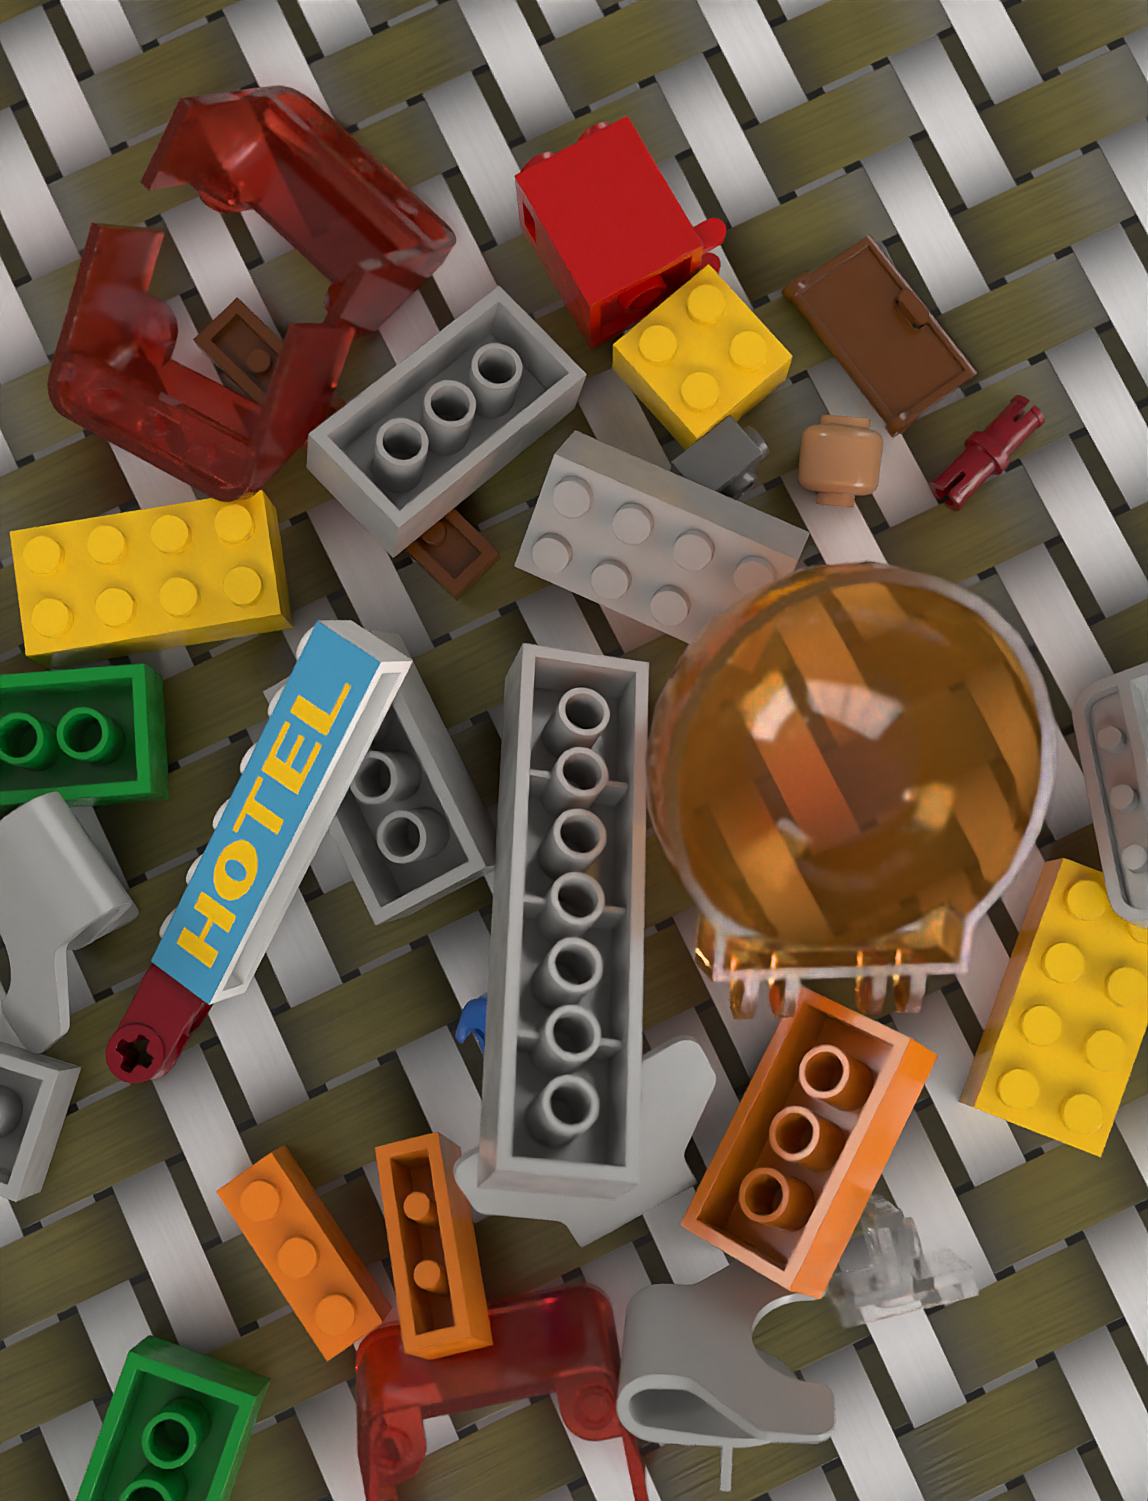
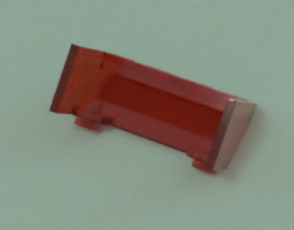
[140,85,456,351]
[47,222,356,502]
[355,1282,649,1501]

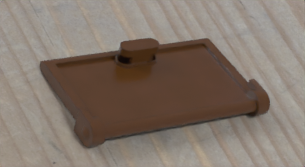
[781,234,978,438]

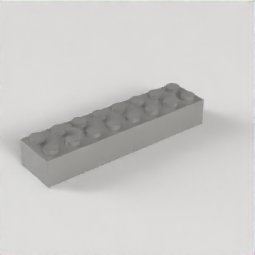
[477,643,649,1200]

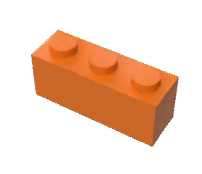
[375,1132,493,1360]
[216,1145,392,1362]

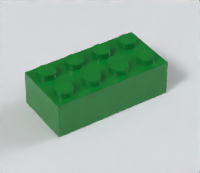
[0,663,170,813]
[75,1335,271,1501]

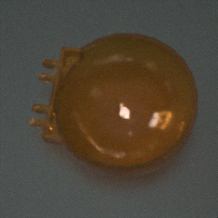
[645,560,1056,1019]

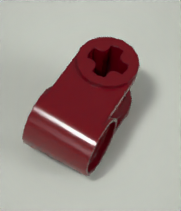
[106,963,214,1084]

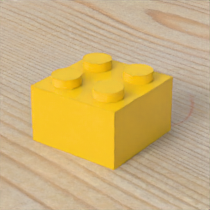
[613,264,793,450]

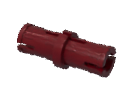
[929,395,1045,512]

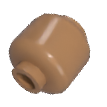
[797,415,883,508]

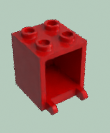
[515,115,726,349]

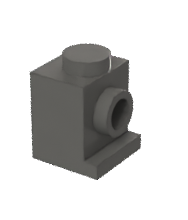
[670,415,770,500]

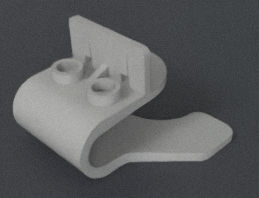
[0,792,139,1054]
[453,1035,716,1248]
[617,1260,835,1492]

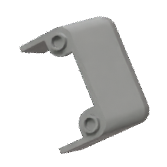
[1072,662,1148,929]

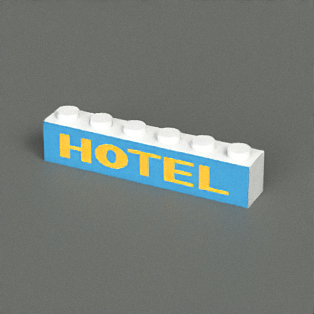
[151,620,413,1005]

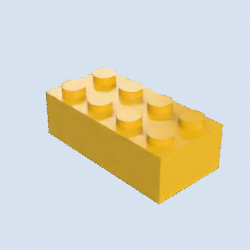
[10,490,294,669]
[958,858,1148,1157]

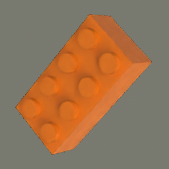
[680,984,938,1299]

